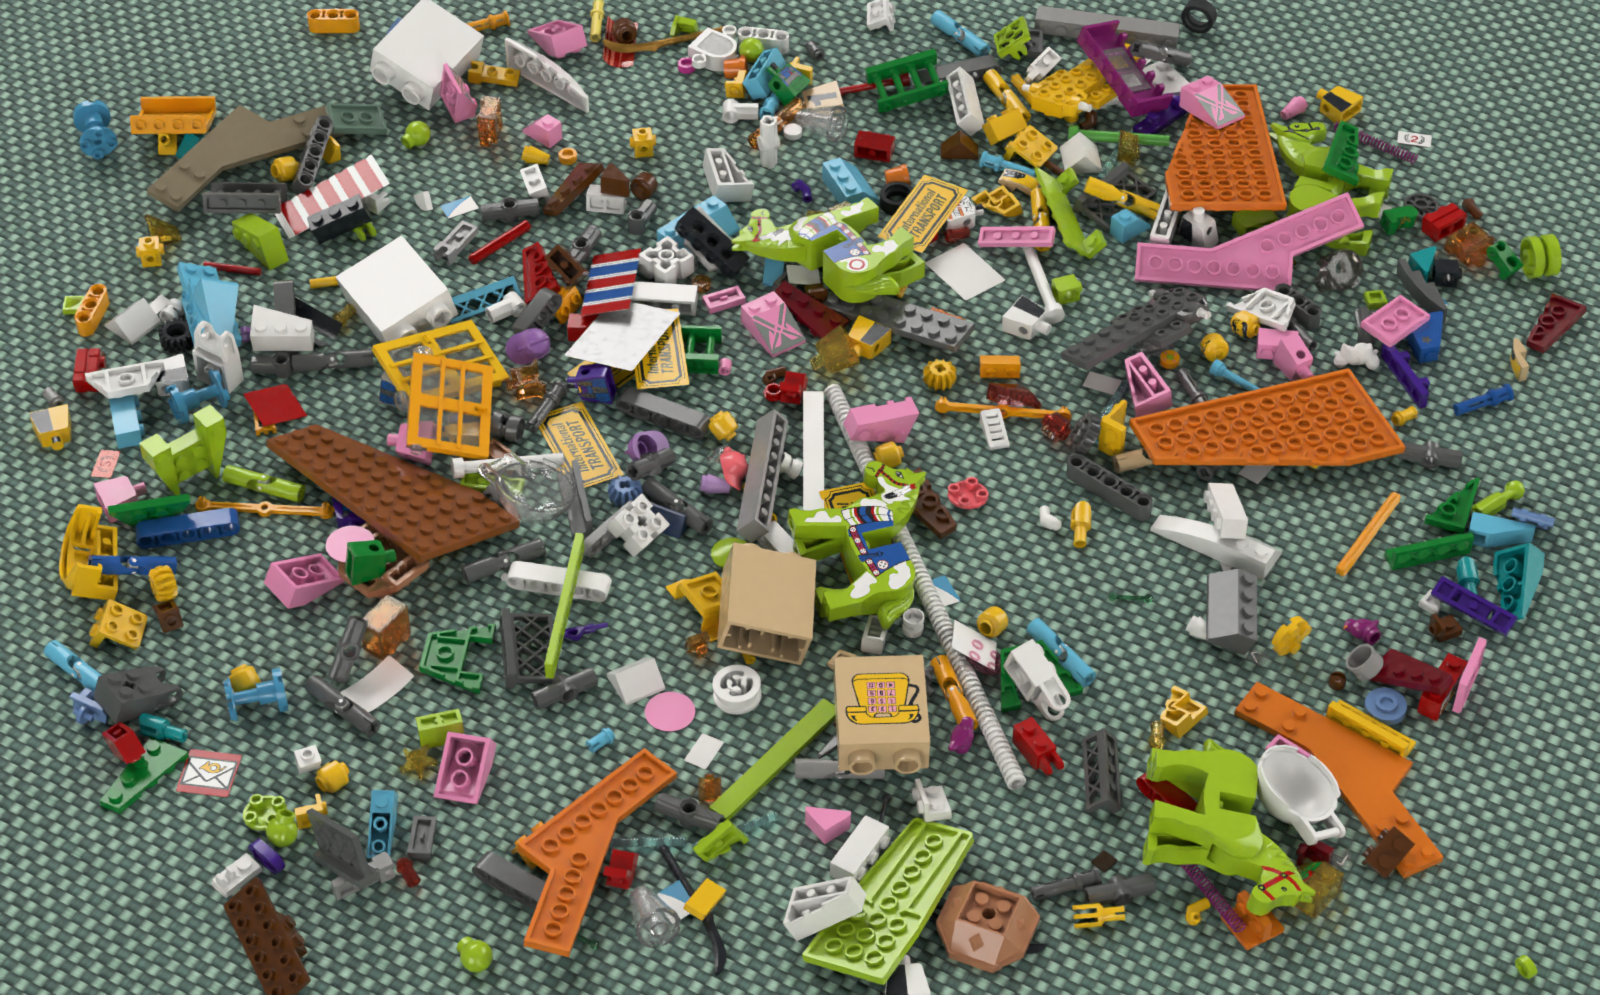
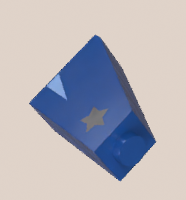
[1405,311,1443,363]

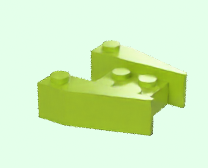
[139,404,227,495]

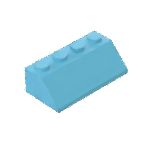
[657,195,740,259]

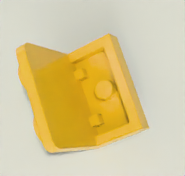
[1003,125,1058,168]
[1098,399,1127,457]
[89,599,148,650]

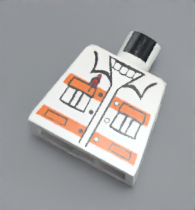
[942,196,984,235]

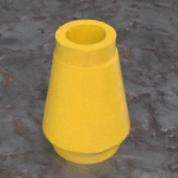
[521,145,550,165]

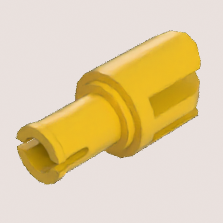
[1070,501,1092,548]
[1072,903,1125,929]

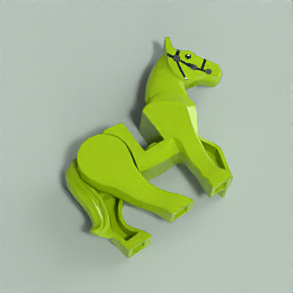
[1269,122,1394,257]

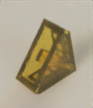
[144,214,182,245]

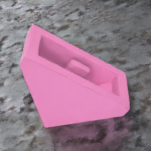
[805,806,851,844]

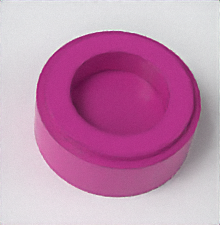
[678,57,696,74]

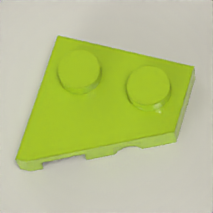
[693,819,750,862]

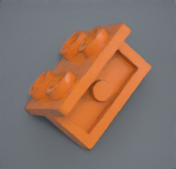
[1220,890,1284,950]

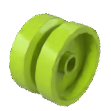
[1520,233,1562,279]

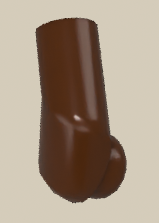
[762,366,786,386]

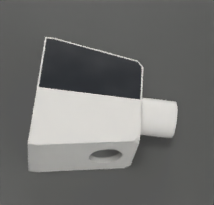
[1179,207,1219,248]
[1001,295,1052,340]
[153,354,190,396]
[885,955,931,995]

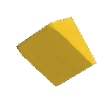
[322,136,341,164]

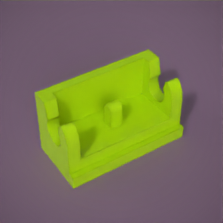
[415,709,464,750]

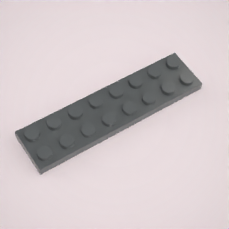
[822,291,975,352]

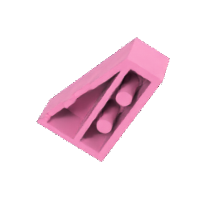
[1125,352,1173,417]
[843,397,919,443]

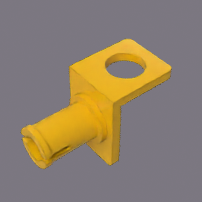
[158,134,181,155]

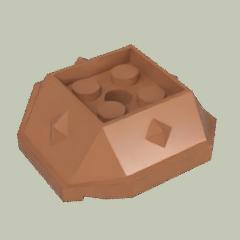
[338,522,430,600]
[936,880,1040,973]

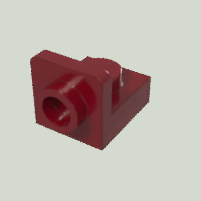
[1296,841,1334,868]

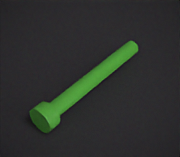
[1068,125,1170,146]

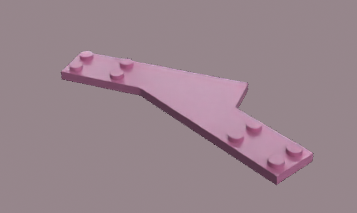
[1134,192,1364,291]

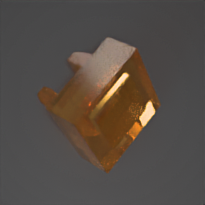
[684,631,710,659]
[698,774,721,801]

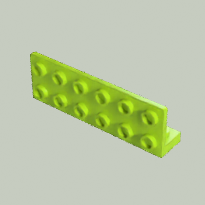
[1034,167,1107,259]

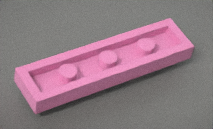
[978,226,1056,247]

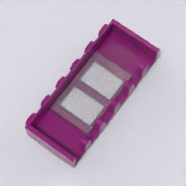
[1076,20,1174,117]

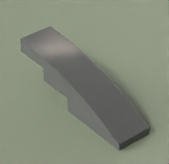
[1397,258,1447,323]

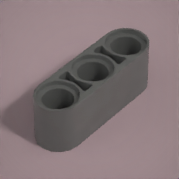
[1275,283,1322,330]
[512,288,562,334]

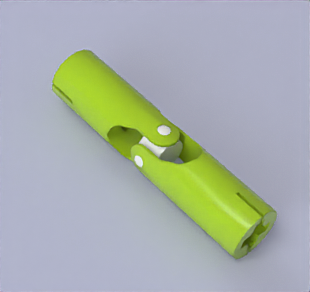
[222,465,306,503]

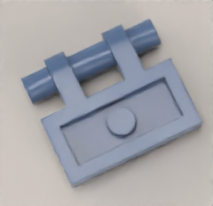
[1511,507,1555,530]

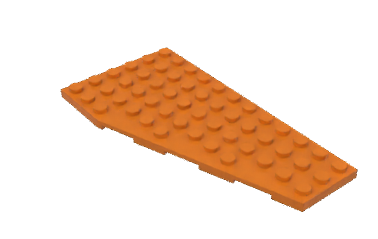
[1165,84,1287,212]
[1129,368,1406,466]

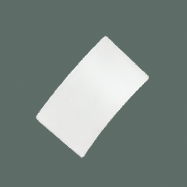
[340,655,414,712]

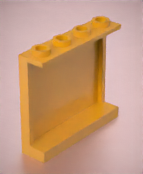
[130,96,217,134]

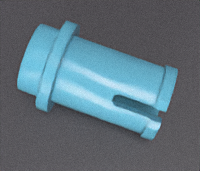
[586,728,615,753]

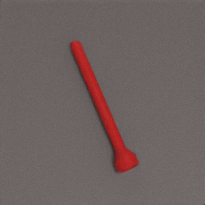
[839,73,910,95]

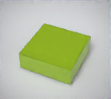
[1363,290,1388,310]

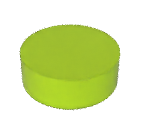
[1515,955,1537,979]

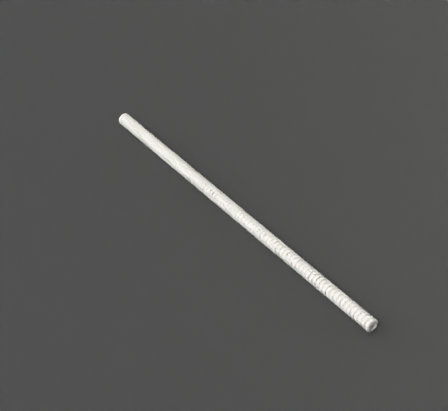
[824,384,1026,790]

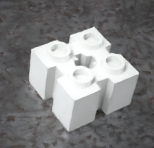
[639,236,694,284]
[606,494,670,557]

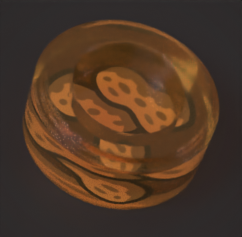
[692,275,711,293]

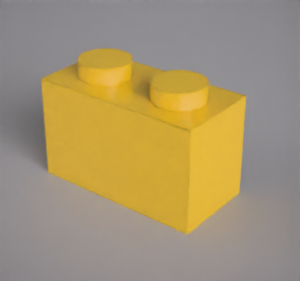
[982,108,1028,146]

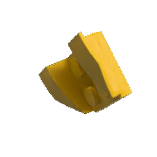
[665,572,722,642]

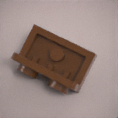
[1361,826,1415,880]

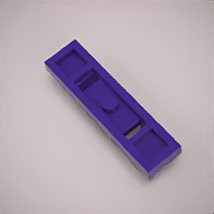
[1133,95,1188,134]
[1380,343,1430,409]
[1431,576,1518,636]

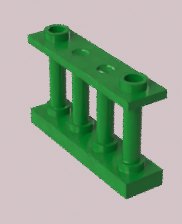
[865,48,949,113]
[681,325,722,374]

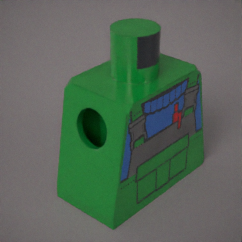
[766,62,811,107]

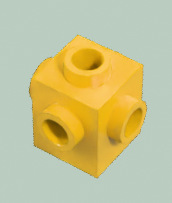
[629,127,656,158]
[136,236,165,268]

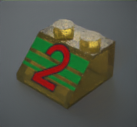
[1295,862,1345,919]

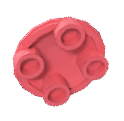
[948,477,989,509]

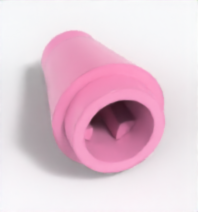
[1280,96,1308,120]

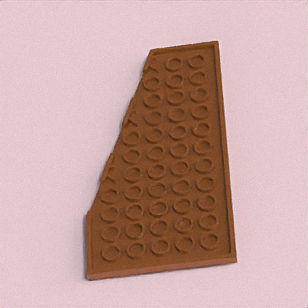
[266,424,520,563]

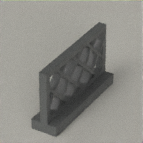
[1073,162,1157,233]
[499,608,559,688]
[306,808,380,889]

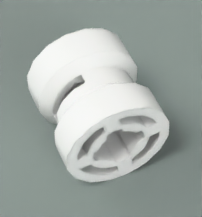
[159,298,185,324]
[780,452,803,479]
[902,608,924,638]

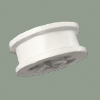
[712,665,762,715]

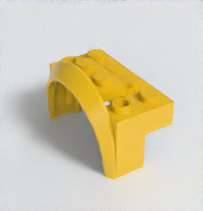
[59,504,118,601]

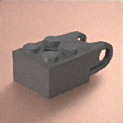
[93,666,183,724]

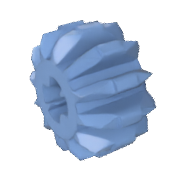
[608,475,643,507]

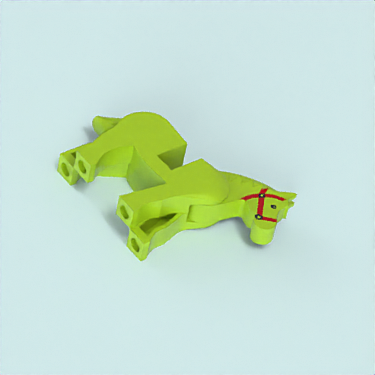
[1142,739,1316,916]

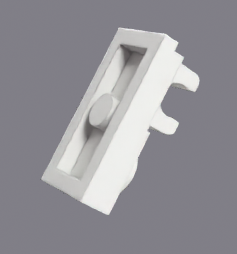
[211,853,262,898]

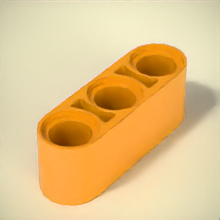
[307,9,360,33]
[74,284,110,337]

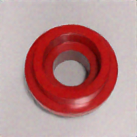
[764,383,782,402]

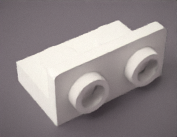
[867,0,896,32]
[912,778,952,822]

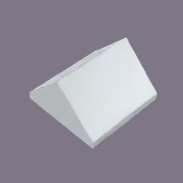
[1060,132,1102,174]
[105,298,161,345]
[606,657,665,706]

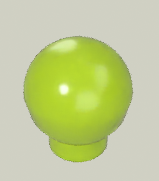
[739,37,764,63]
[400,121,431,149]
[266,809,298,848]
[456,936,493,973]

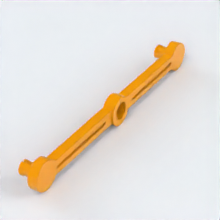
[935,396,1071,423]
[195,496,335,519]

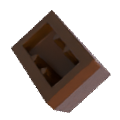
[941,130,978,160]
[601,163,630,197]

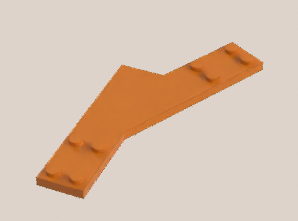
[1234,682,1444,878]
[518,748,677,957]

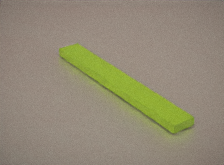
[544,533,585,679]
[709,698,836,821]

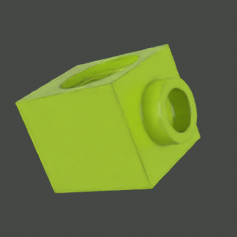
[1051,274,1083,305]

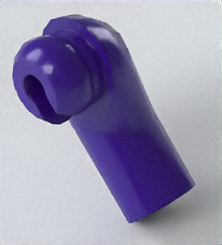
[791,179,812,203]

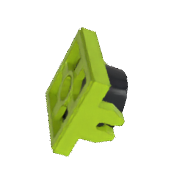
[993,16,1032,60]

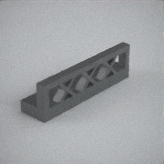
[558,459,593,540]
[1082,728,1122,813]

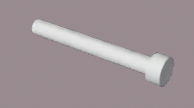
[1023,247,1065,324]
[451,453,564,479]

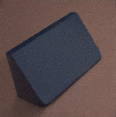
[650,502,686,539]

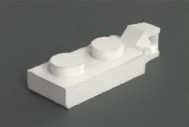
[1024,47,1062,84]

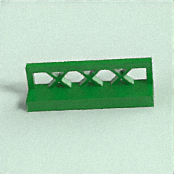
[1384,532,1474,570]

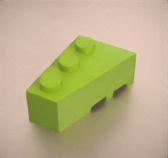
[231,213,289,271]

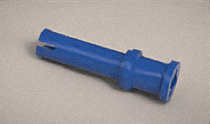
[1453,383,1514,416]

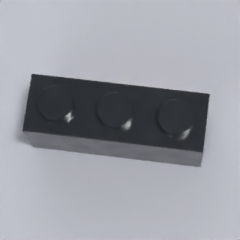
[307,194,372,244]

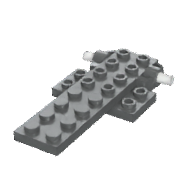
[1060,287,1211,370]

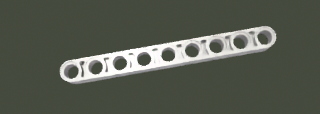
[803,391,824,510]

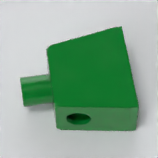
[345,540,397,586]

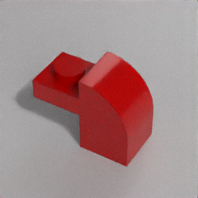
[567,313,599,342]
[779,371,808,405]
[603,849,639,889]

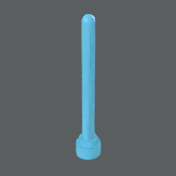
[1209,359,1261,391]

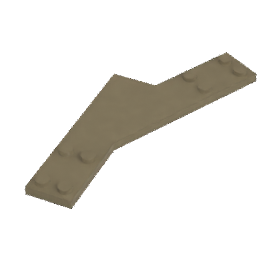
[147,102,346,212]

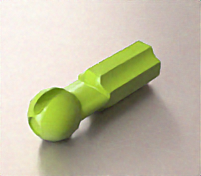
[1471,480,1525,516]

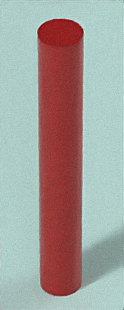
[203,261,262,276]

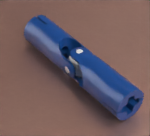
[88,555,177,575]

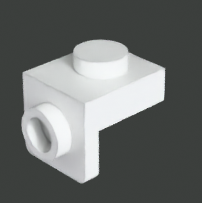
[294,745,322,774]

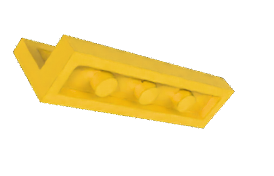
[1326,700,1416,758]

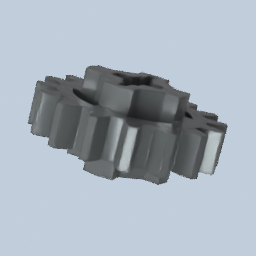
[1069,411,1101,455]

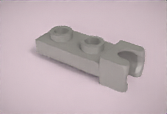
[433,221,479,266]
[331,852,396,901]

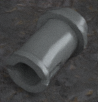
[805,40,825,61]

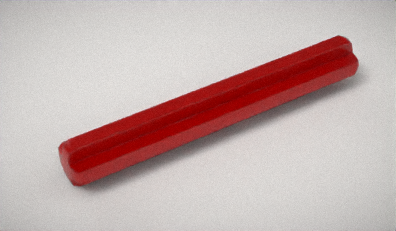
[468,220,531,265]

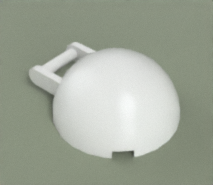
[1257,745,1346,845]

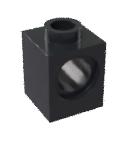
[1431,259,1462,287]

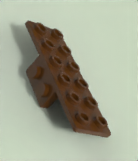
[223,877,311,995]

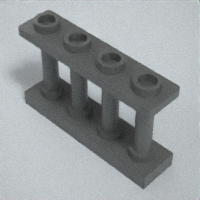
[203,182,288,214]

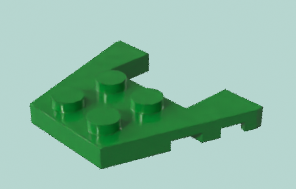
[419,623,496,694]
[1000,640,1083,713]

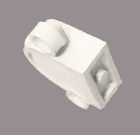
[688,25,740,71]

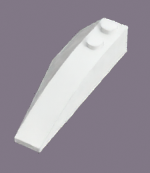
[505,38,589,113]
[1150,515,1282,580]

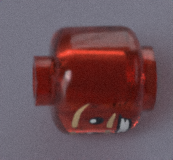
[1041,412,1072,442]

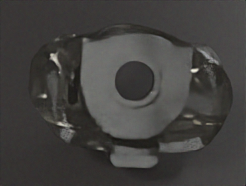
[1314,248,1364,292]

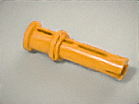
[466,10,510,31]

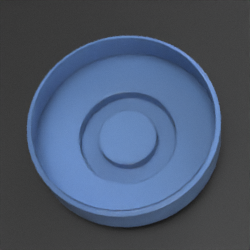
[1364,688,1407,726]

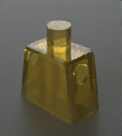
[810,325,860,373]

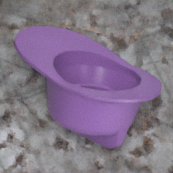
[505,328,551,365]
[625,430,669,461]

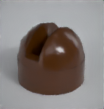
[1328,671,1346,691]

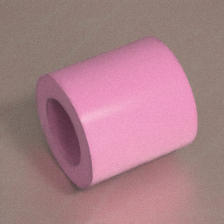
[718,358,732,376]

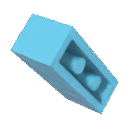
[742,47,787,100]
[109,395,145,449]

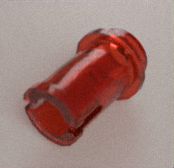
[944,226,970,244]
[396,857,421,888]

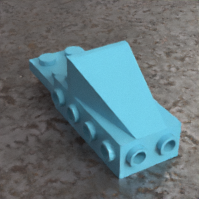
[177,262,242,348]

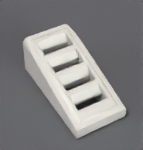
[980,408,1010,450]
[861,614,888,655]

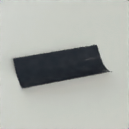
[295,297,343,346]

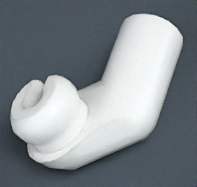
[1039,506,1062,531]

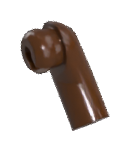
[1079,110,1097,130]
[1462,198,1484,221]

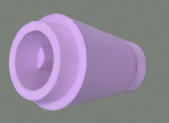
[700,474,730,494]

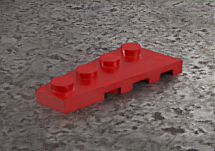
[522,242,561,306]

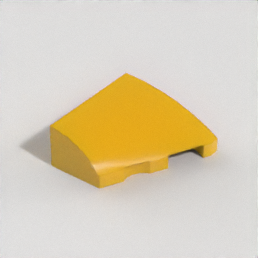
[971,185,1023,217]
[1160,685,1208,739]

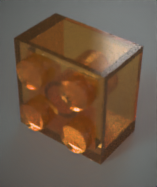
[362,595,411,660]

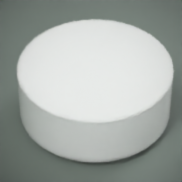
[784,123,802,140]

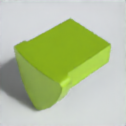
[669,15,699,37]

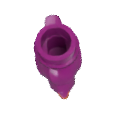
[1343,619,1381,645]
[948,716,974,754]

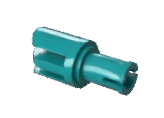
[1456,556,1480,595]
[139,713,188,743]

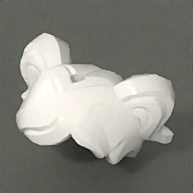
[1334,343,1380,370]

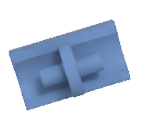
[69,688,110,725]

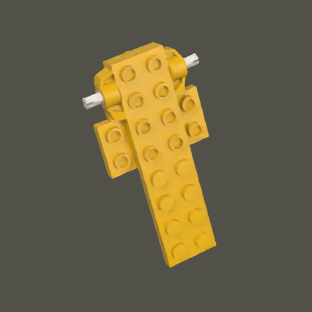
[1022,43,1140,119]

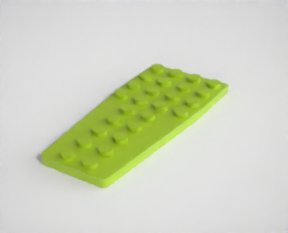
[802,818,974,985]

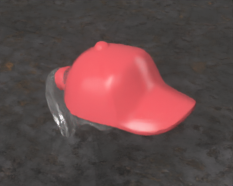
[706,445,748,491]

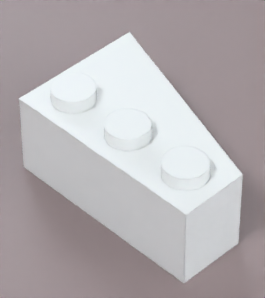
[703,148,754,202]
[250,305,315,351]
[783,876,866,941]

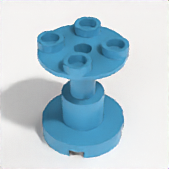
[73,100,118,159]
[165,370,230,425]
[223,667,289,721]

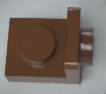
[803,283,828,303]
[152,599,184,633]
[1428,613,1463,643]

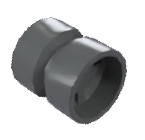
[490,411,525,442]

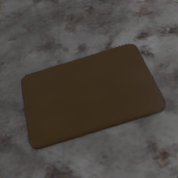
[1091,850,1117,872]

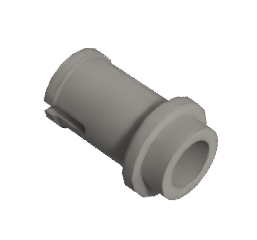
[42,387,64,408]

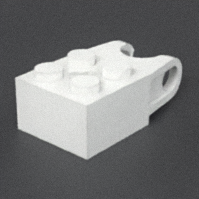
[192,320,244,394]
[1003,639,1071,721]

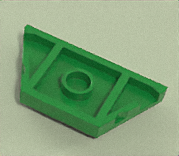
[107,493,190,527]

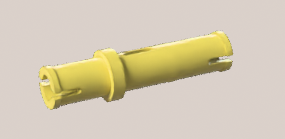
[590,0,605,42]

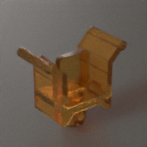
[506,359,546,400]

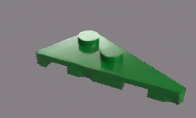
[1424,477,1480,534]

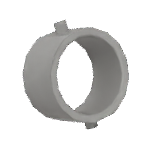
[1346,644,1384,681]

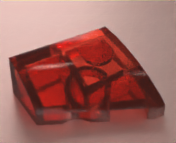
[986,383,1042,409]

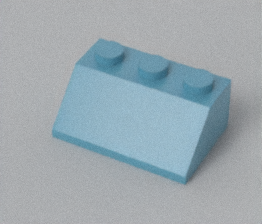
[822,157,880,208]

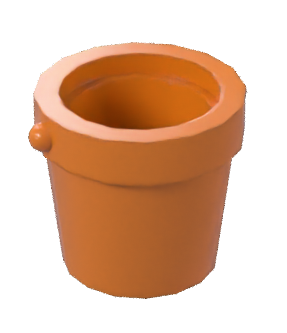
[724,55,748,79]
[884,164,911,186]

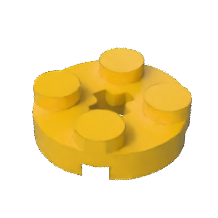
[1271,616,1312,656]

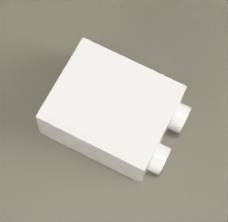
[369,0,484,110]
[336,236,458,356]

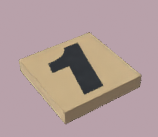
[802,80,844,119]

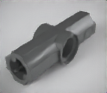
[480,197,539,222]
[569,225,602,264]
[1398,441,1463,469]
[625,448,677,481]
[328,615,369,683]
[531,667,598,710]
[654,792,724,832]
[1084,873,1157,906]

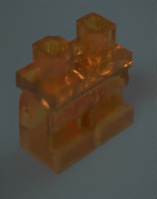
[477,96,503,148]
[1444,221,1495,268]

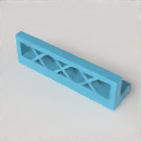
[449,276,522,324]

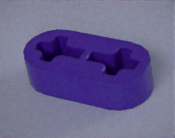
[248,838,285,875]

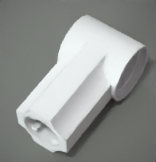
[722,99,758,124]
[485,291,527,323]

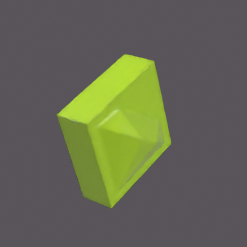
[62,296,85,314]

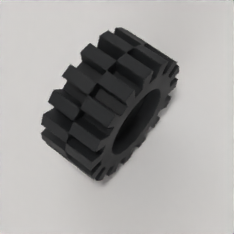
[158,318,194,354]

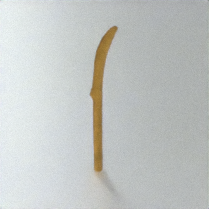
[602,26,724,53]

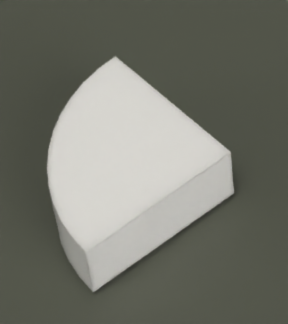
[414,191,433,211]
[1418,589,1441,615]

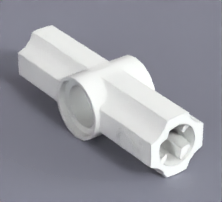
[757,115,780,169]

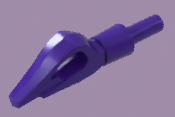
[564,622,608,641]

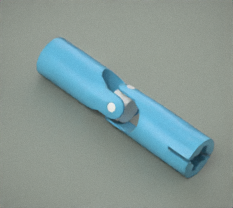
[930,10,991,57]
[1026,618,1096,687]
[44,640,101,692]

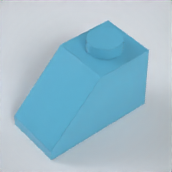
[1110,209,1151,243]

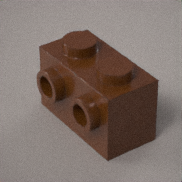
[544,244,589,286]

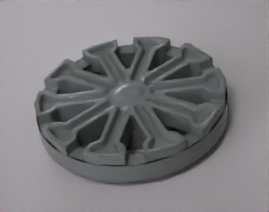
[1403,193,1439,221]

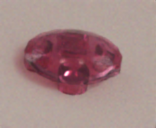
[965,639,1000,676]

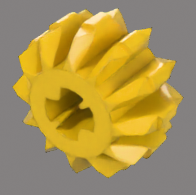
[923,359,957,391]
[148,565,178,602]

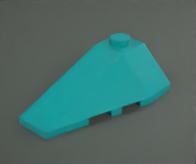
[1493,542,1545,620]

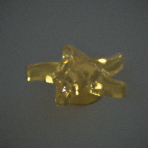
[399,744,438,779]

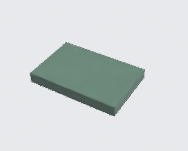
[325,103,388,135]

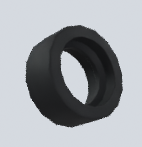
[1181,0,1217,34]
[880,182,914,215]

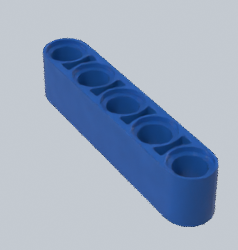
[135,508,240,549]

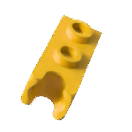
[468,60,521,87]

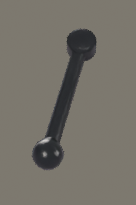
[879,794,891,823]

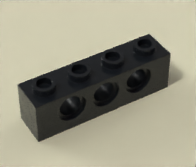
[674,207,750,280]

